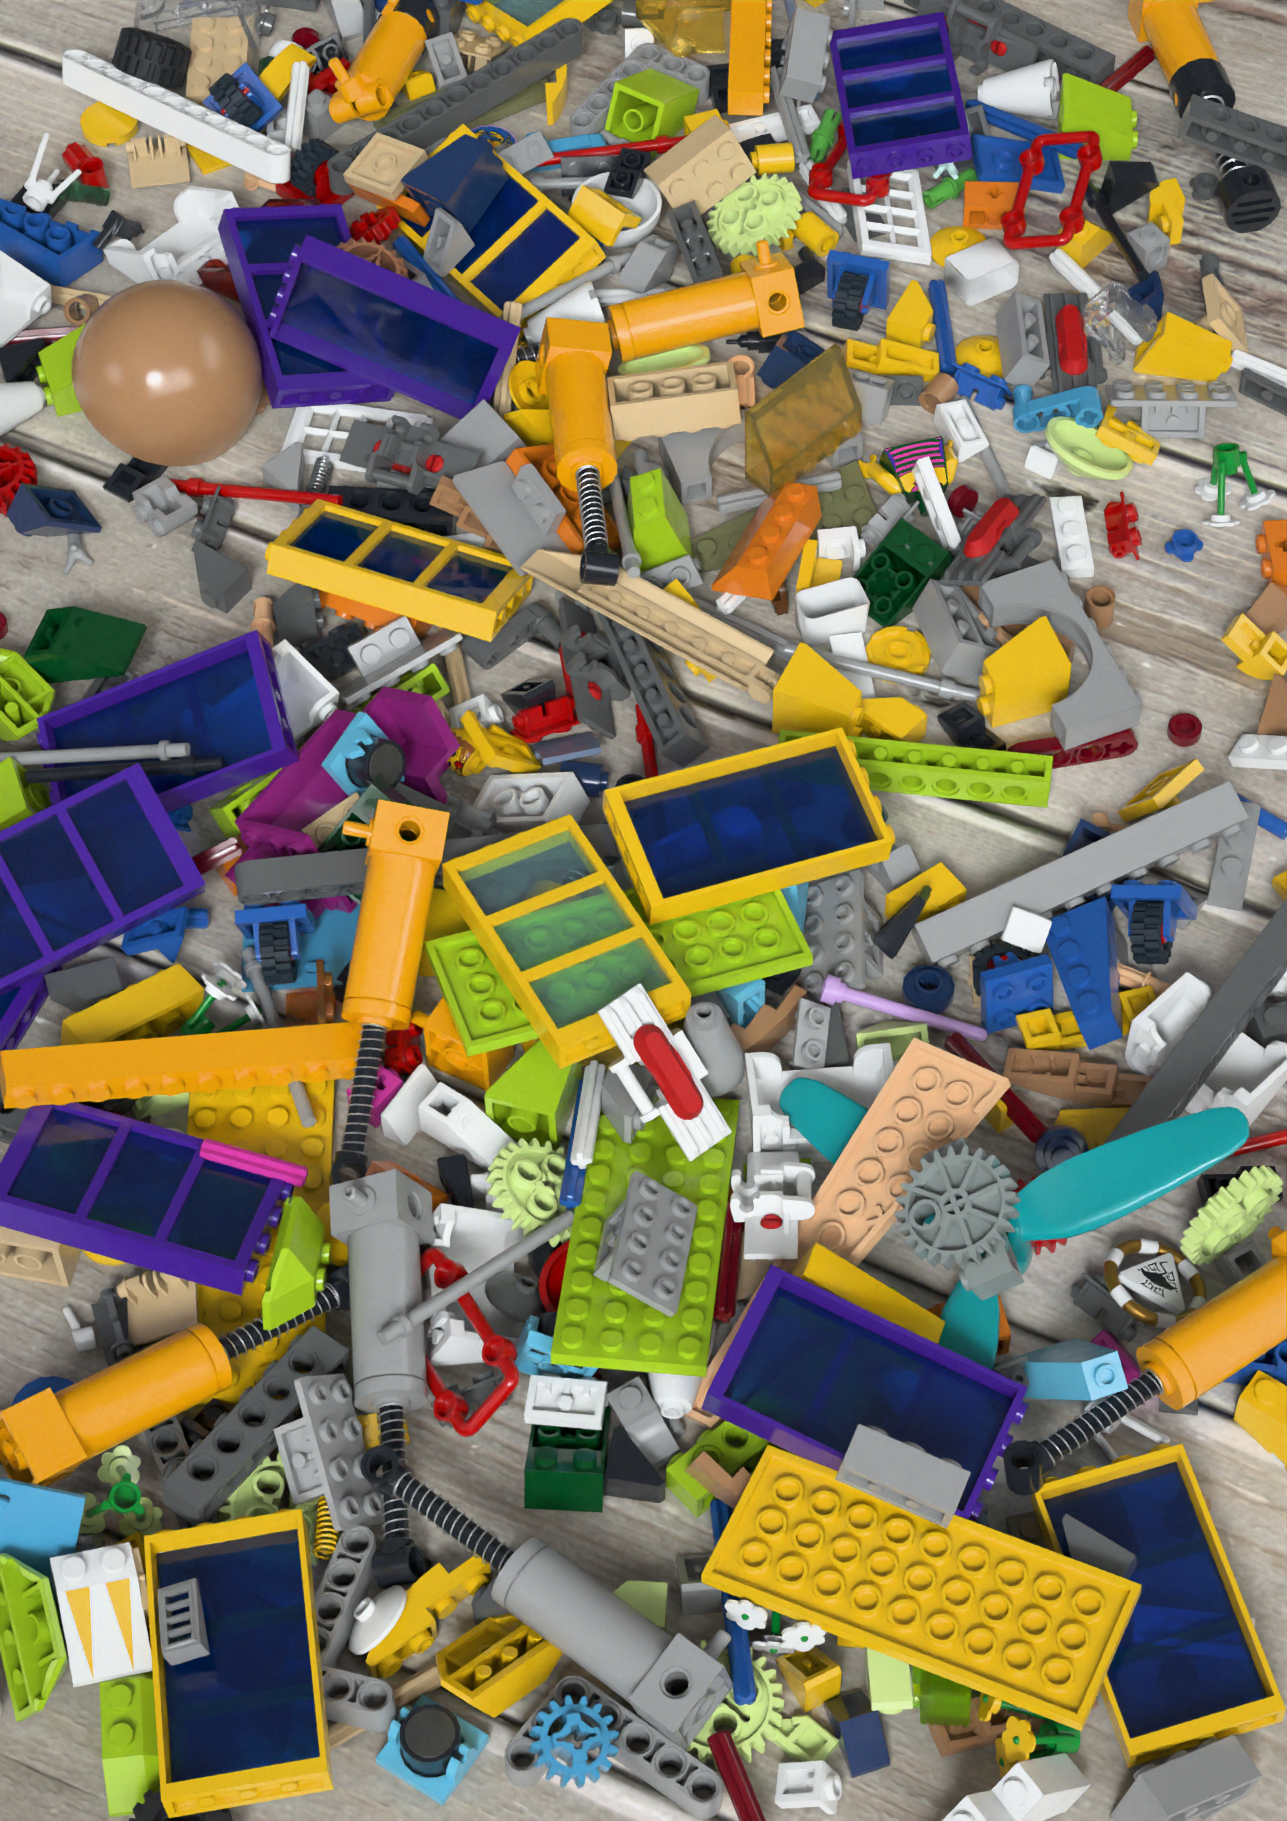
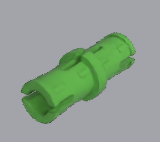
[808,109,842,164]

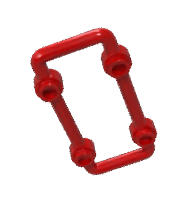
[807,115,918,207]
[1000,130,1103,250]
[420,1247,520,1437]

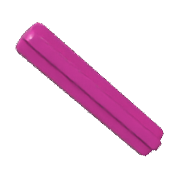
[200,1138,308,1187]

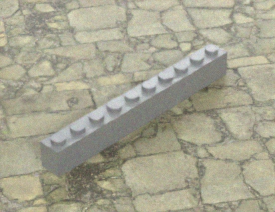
[911,780,1249,969]

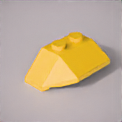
[435,1613,563,1718]

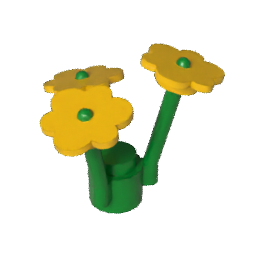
[977,1692,1081,1779]

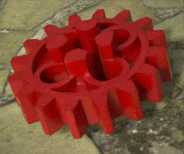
[349,206,402,246]

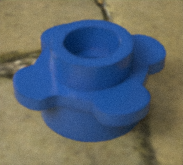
[1165,529,1203,562]

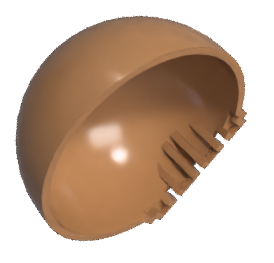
[71,280,270,467]

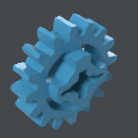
[528,1695,619,1789]

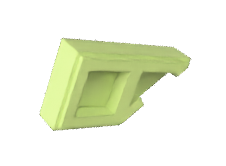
[769,1715,839,1762]

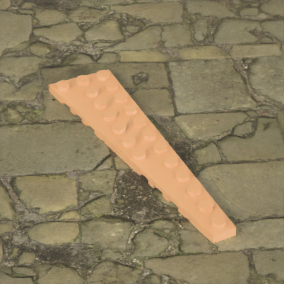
[684,1038,1011,1430]

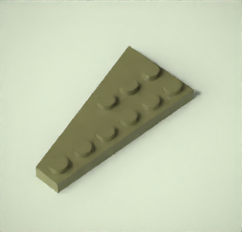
[690,460,876,573]

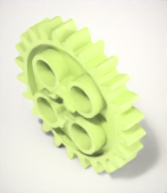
[706,173,803,258]
[486,1138,575,1247]
[1180,1165,1284,1266]
[218,1452,341,1574]
[676,1640,784,1770]

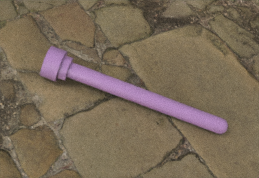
[819,974,987,1042]

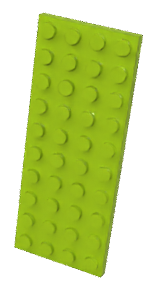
[425,854,813,1057]
[550,1097,740,1377]

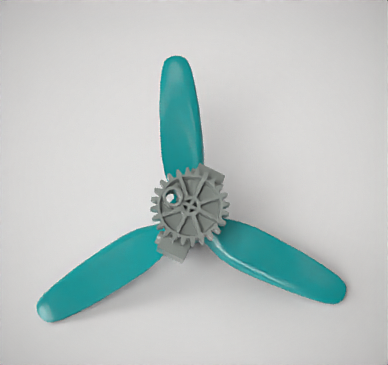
[779,1077,1249,1497]

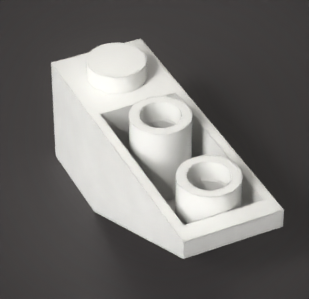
[418,1082,517,1172]

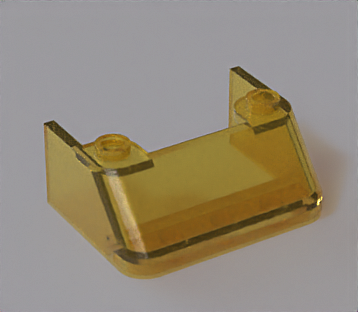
[635,0,732,57]

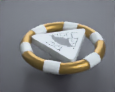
[1103,1238,1207,1329]

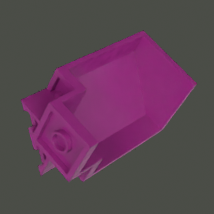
[224,686,460,936]

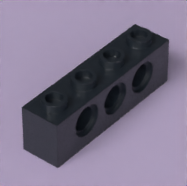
[327,485,458,536]

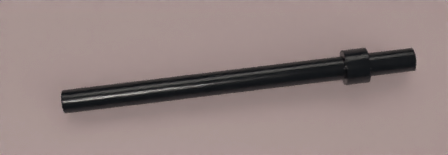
[1084,180,1149,282]
[25,755,226,784]

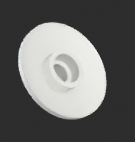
[348,1585,407,1655]

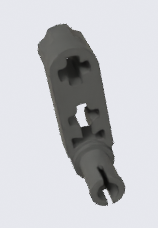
[460,602,562,670]

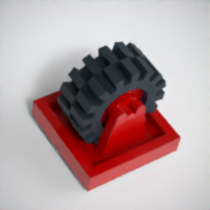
[275,138,355,206]

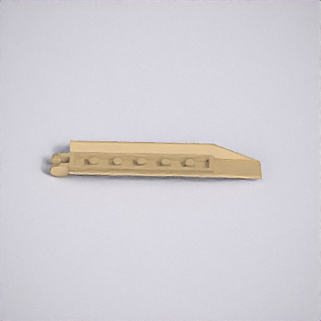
[521,549,781,704]

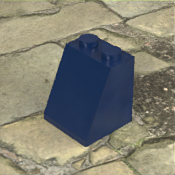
[401,134,509,235]

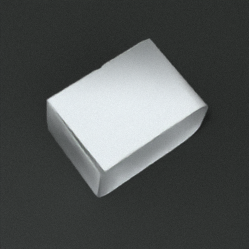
[944,237,1019,306]
[795,577,870,647]

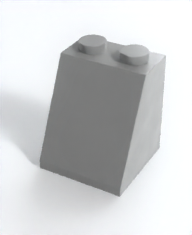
[438,399,527,468]

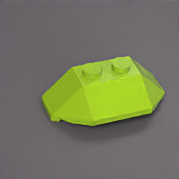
[0,648,56,741]
[262,1196,332,1330]
[0,1553,68,1722]
[99,1671,188,1817]

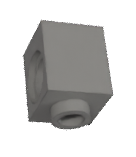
[1124,222,1170,274]

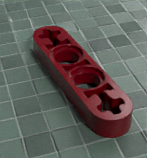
[1007,728,1138,769]

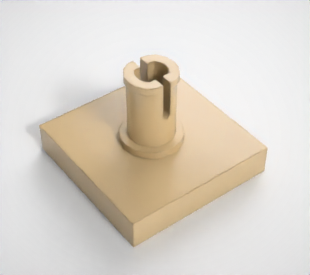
[343,132,428,201]
[1191,273,1249,353]

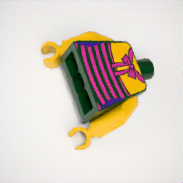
[858,436,959,517]

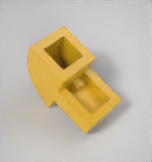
[1146,178,1185,245]
[1220,613,1287,680]

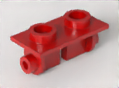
[1104,492,1142,560]
[509,695,581,743]
[384,1012,423,1077]

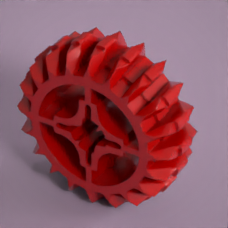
[0,442,39,518]

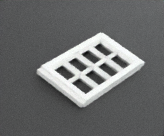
[847,159,932,265]
[280,404,433,476]

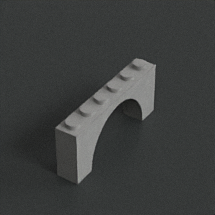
[658,388,864,505]
[978,560,1143,751]

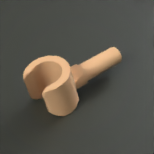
[243,171,276,192]
[1091,812,1129,834]

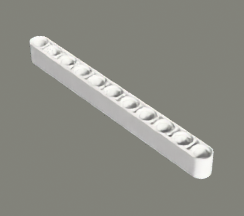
[62,49,291,183]

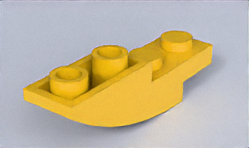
[365,1554,492,1679]

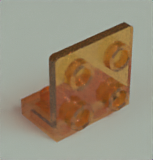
[286,959,336,1027]

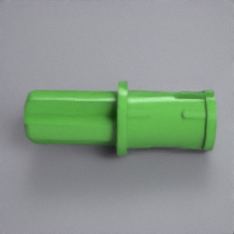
[922,168,978,209]

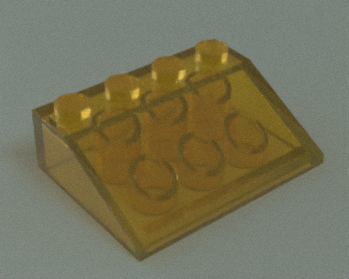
[745,343,862,496]

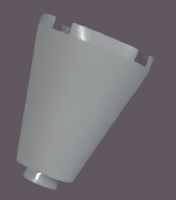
[682,1001,745,1097]

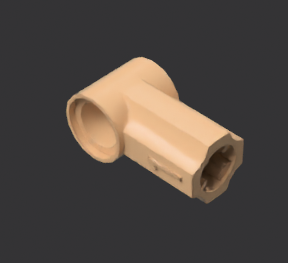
[728,355,755,410]

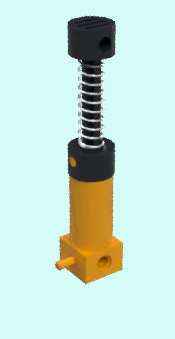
[1127,0,1281,233]

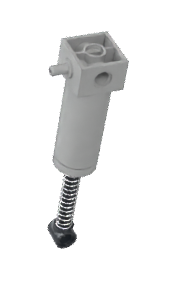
[329,1169,434,1589]
[360,1446,733,1751]

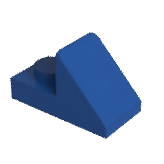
[121,906,189,963]

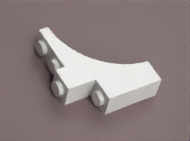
[943,1753,1091,1821]

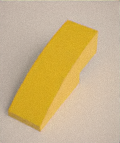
[839,338,939,382]

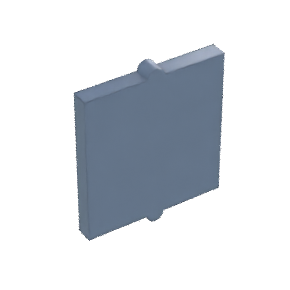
[533,732,601,765]

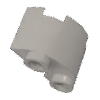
[132,475,198,538]

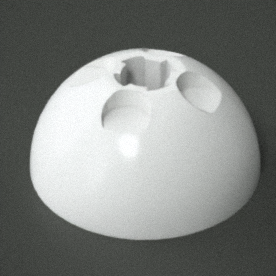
[572,172,662,248]

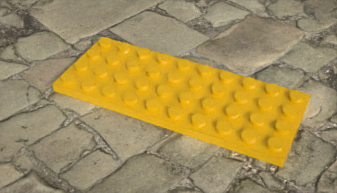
[179,1080,336,1405]
[701,1445,1142,1731]

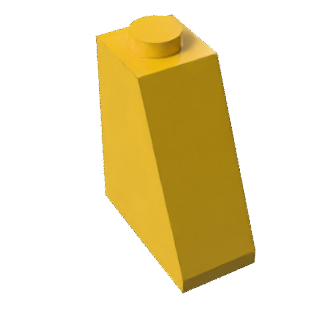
[1132,311,1233,382]

